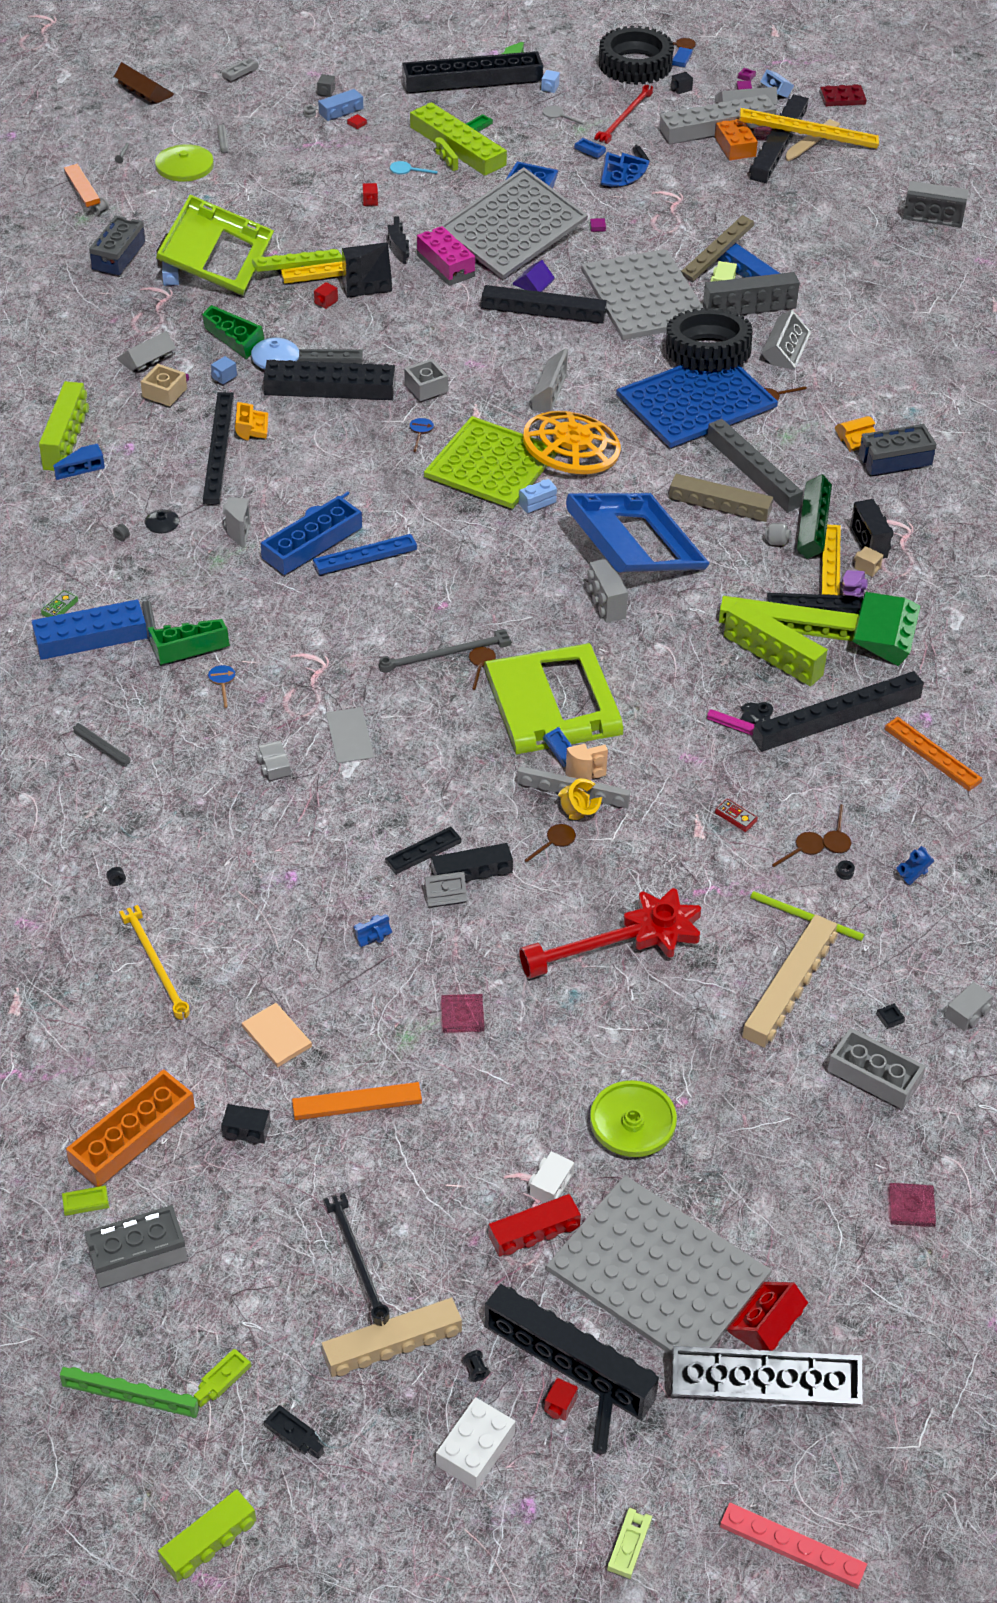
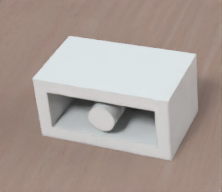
[528,1151,574,1203]

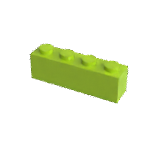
[158,1489,256,1583]

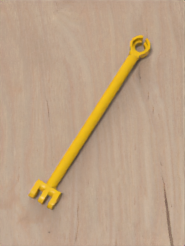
[119,905,190,1020]

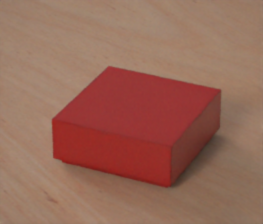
[347,114,367,129]

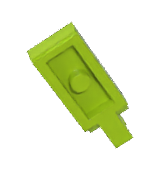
[193,1349,251,1407]

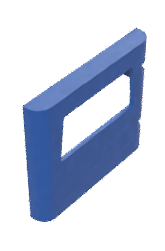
[566,493,709,572]

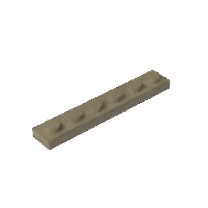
[681,215,754,281]

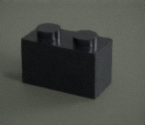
[221,1104,271,1144]

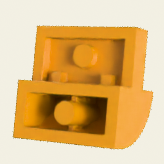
[235,402,268,441]
[835,416,876,452]

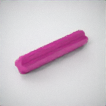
[707,709,754,736]

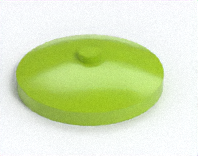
[155,144,214,182]
[590,1080,677,1157]

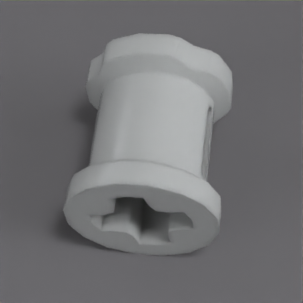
[89,197,109,216]

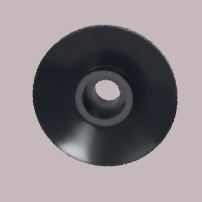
[145,509,179,534]

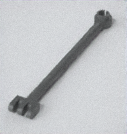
[379,629,512,673]

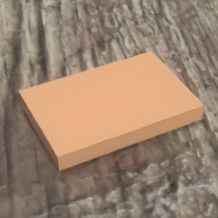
[242,1003,312,1068]

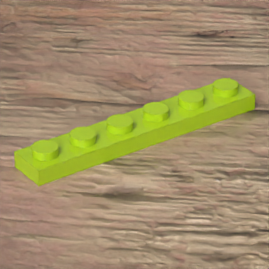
[252,249,342,272]

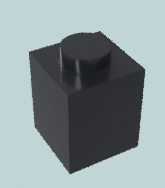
[670,72,693,94]

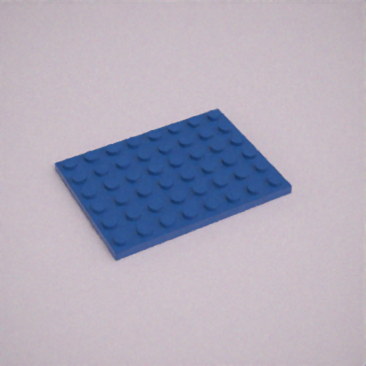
[616,364,778,448]

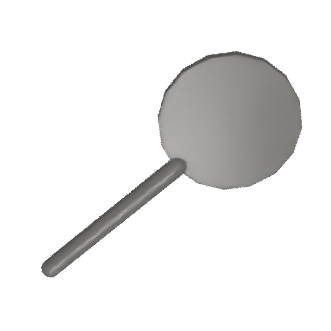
[543,106,584,125]

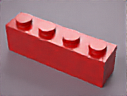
[488,1194,581,1257]

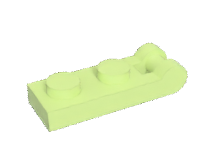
[607,1508,653,1579]

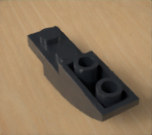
[388,216,409,264]

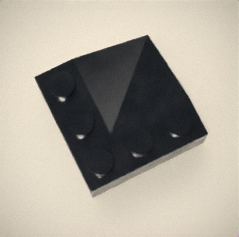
[342,242,392,298]

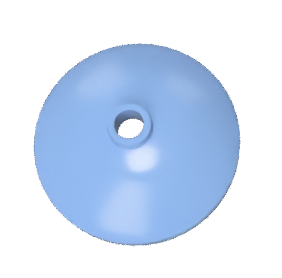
[251,337,299,369]

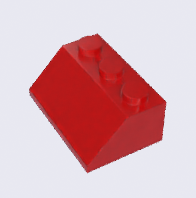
[727,1282,809,1351]

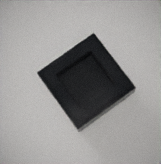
[876,1003,905,1029]

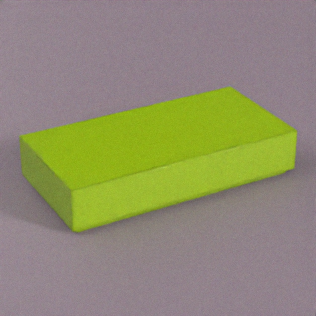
[62,1185,109,1216]

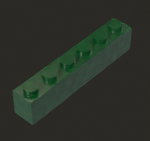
[797,474,832,559]

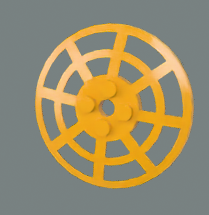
[523,411,621,474]

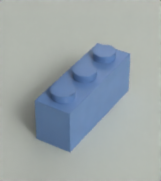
[318,89,364,121]

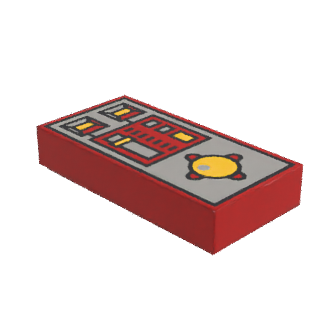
[715,798,758,832]

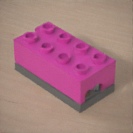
[417,226,475,286]

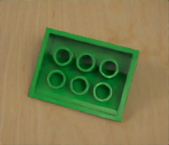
[852,592,921,666]

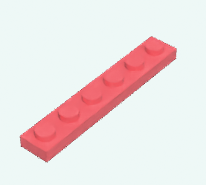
[720,1503,867,1589]

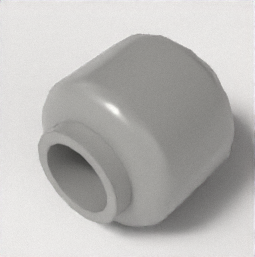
[765,523,791,546]

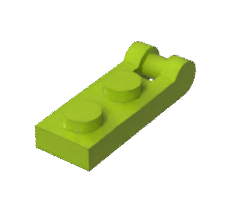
[435,137,458,171]

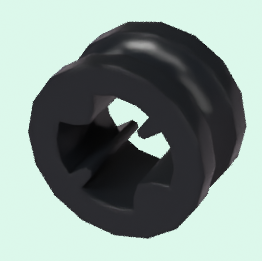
[836,860,855,880]
[106,867,126,886]

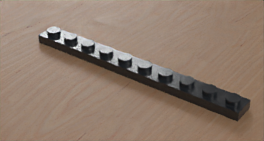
[203,392,234,504]

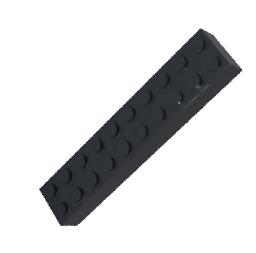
[402,51,543,93]

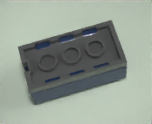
[89,215,145,275]
[859,424,937,475]

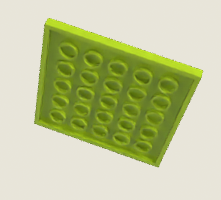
[424,416,557,509]

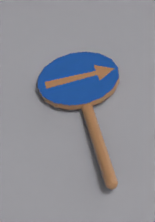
[208,665,235,708]

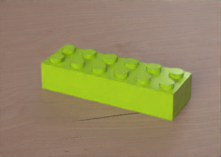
[39,381,89,471]
[724,600,828,687]

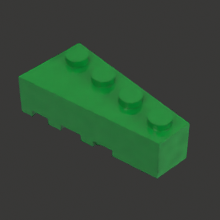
[202,305,264,360]
[148,619,230,665]

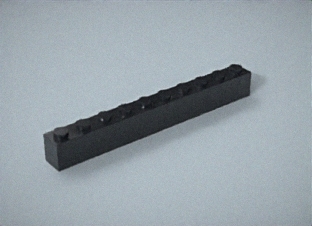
[749,94,809,184]
[752,671,924,752]

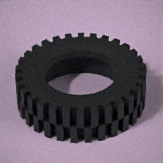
[599,26,674,85]
[666,308,753,372]

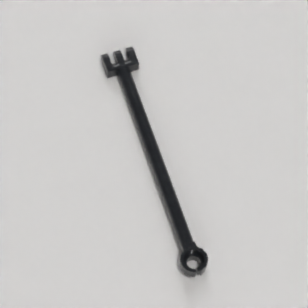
[323,1192,390,1326]

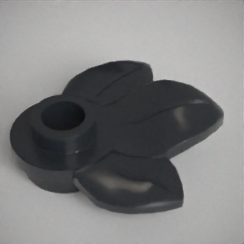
[740,702,773,724]

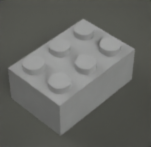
[586,559,628,623]

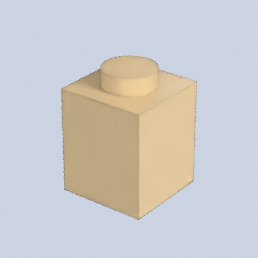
[854,546,883,577]

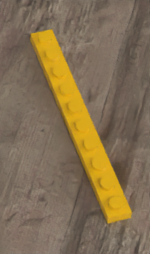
[739,108,879,149]

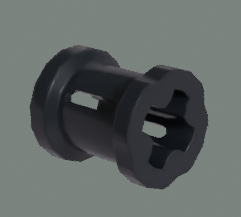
[463,1350,490,1382]

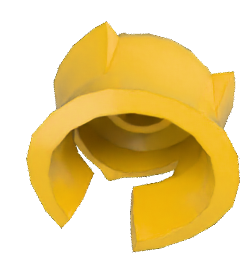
[558,778,602,820]

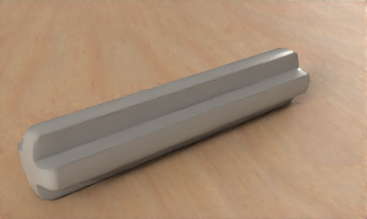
[217,124,229,153]

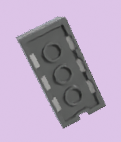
[903,181,969,228]
[84,1205,188,1288]

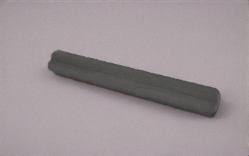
[73,723,130,767]

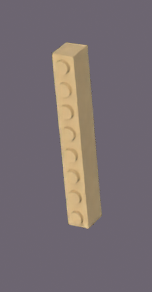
[742,914,838,1048]

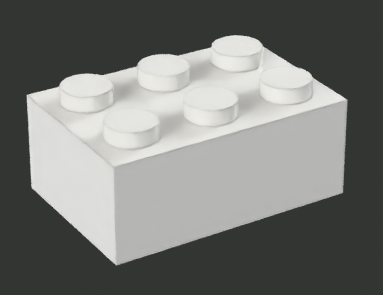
[436,1397,516,1490]

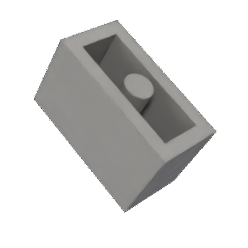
[945,982,993,1032]

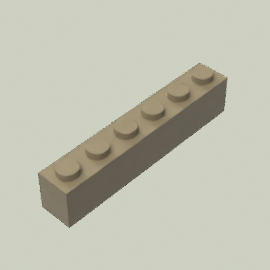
[669,473,773,522]

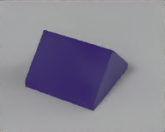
[513,260,555,292]

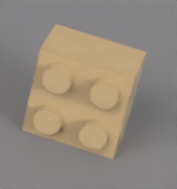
[140,364,187,406]

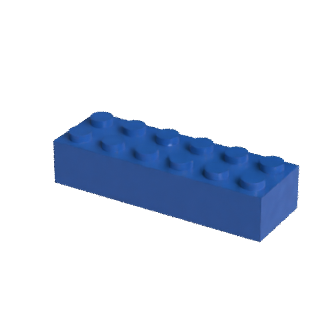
[260,496,362,575]
[31,599,148,660]

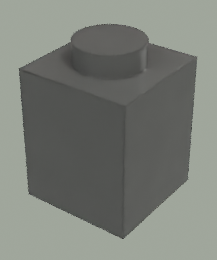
[317,74,335,97]

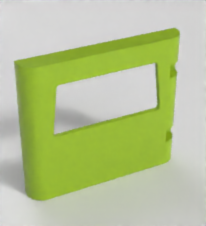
[156,195,274,296]
[484,643,624,755]

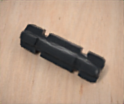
[632,144,650,161]

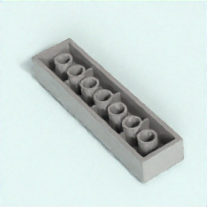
[660,94,777,144]

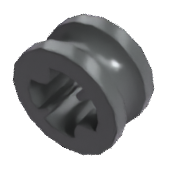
[113,523,130,541]

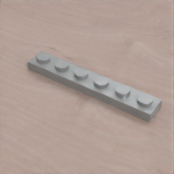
[517,766,631,809]

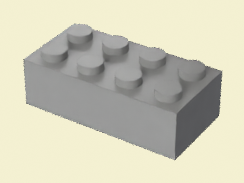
[827,1028,926,1110]

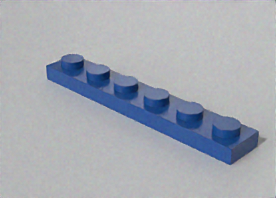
[313,534,417,575]

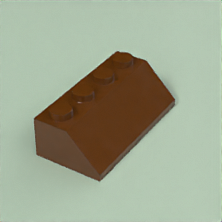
[113,62,174,103]

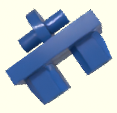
[896,846,935,885]
[354,914,392,947]

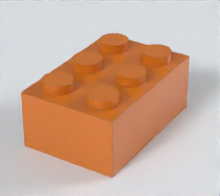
[715,119,758,161]

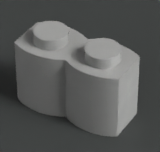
[256,740,291,780]

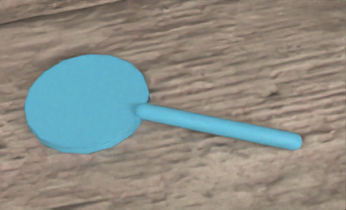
[390,161,438,175]

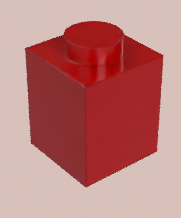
[362,183,378,206]
[314,282,338,309]
[544,1377,578,1421]

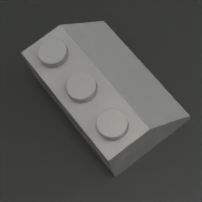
[117,331,176,371]

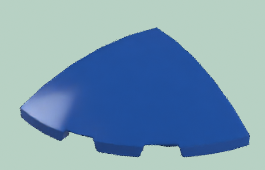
[600,152,650,187]

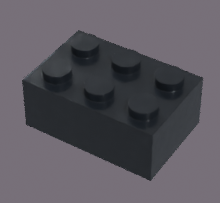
[850,499,894,559]

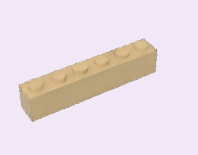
[322,1297,462,1377]

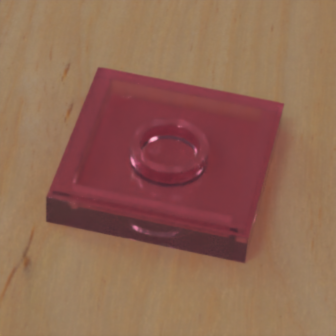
[441,994,484,1033]
[889,1183,936,1227]

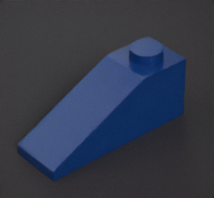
[53,443,105,480]

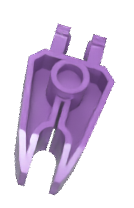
[841,570,868,597]

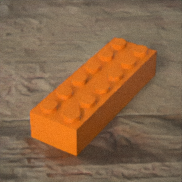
[66,1069,195,1187]

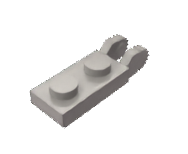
[222,58,259,81]

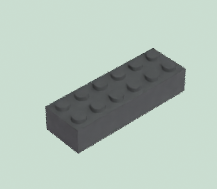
[703,272,800,315]

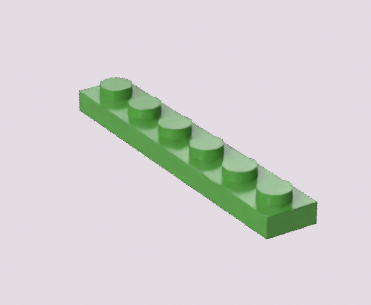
[60,1367,199,1418]

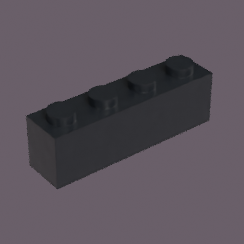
[431,843,513,882]

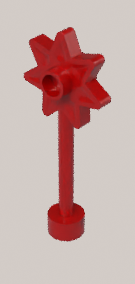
[519,888,701,979]

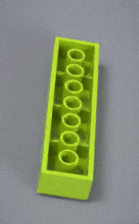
[410,102,507,176]

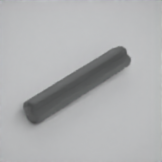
[142,600,156,641]

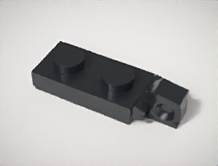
[263,1405,325,1459]

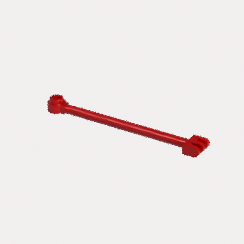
[594,85,653,144]

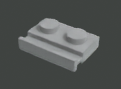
[424,872,468,907]

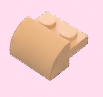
[565,744,608,781]

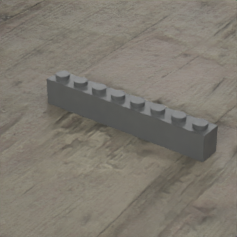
[707,418,803,513]

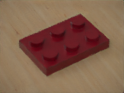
[820,84,867,107]

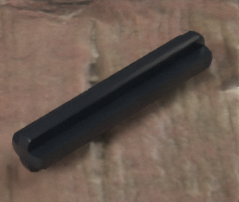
[593,1391,614,1455]

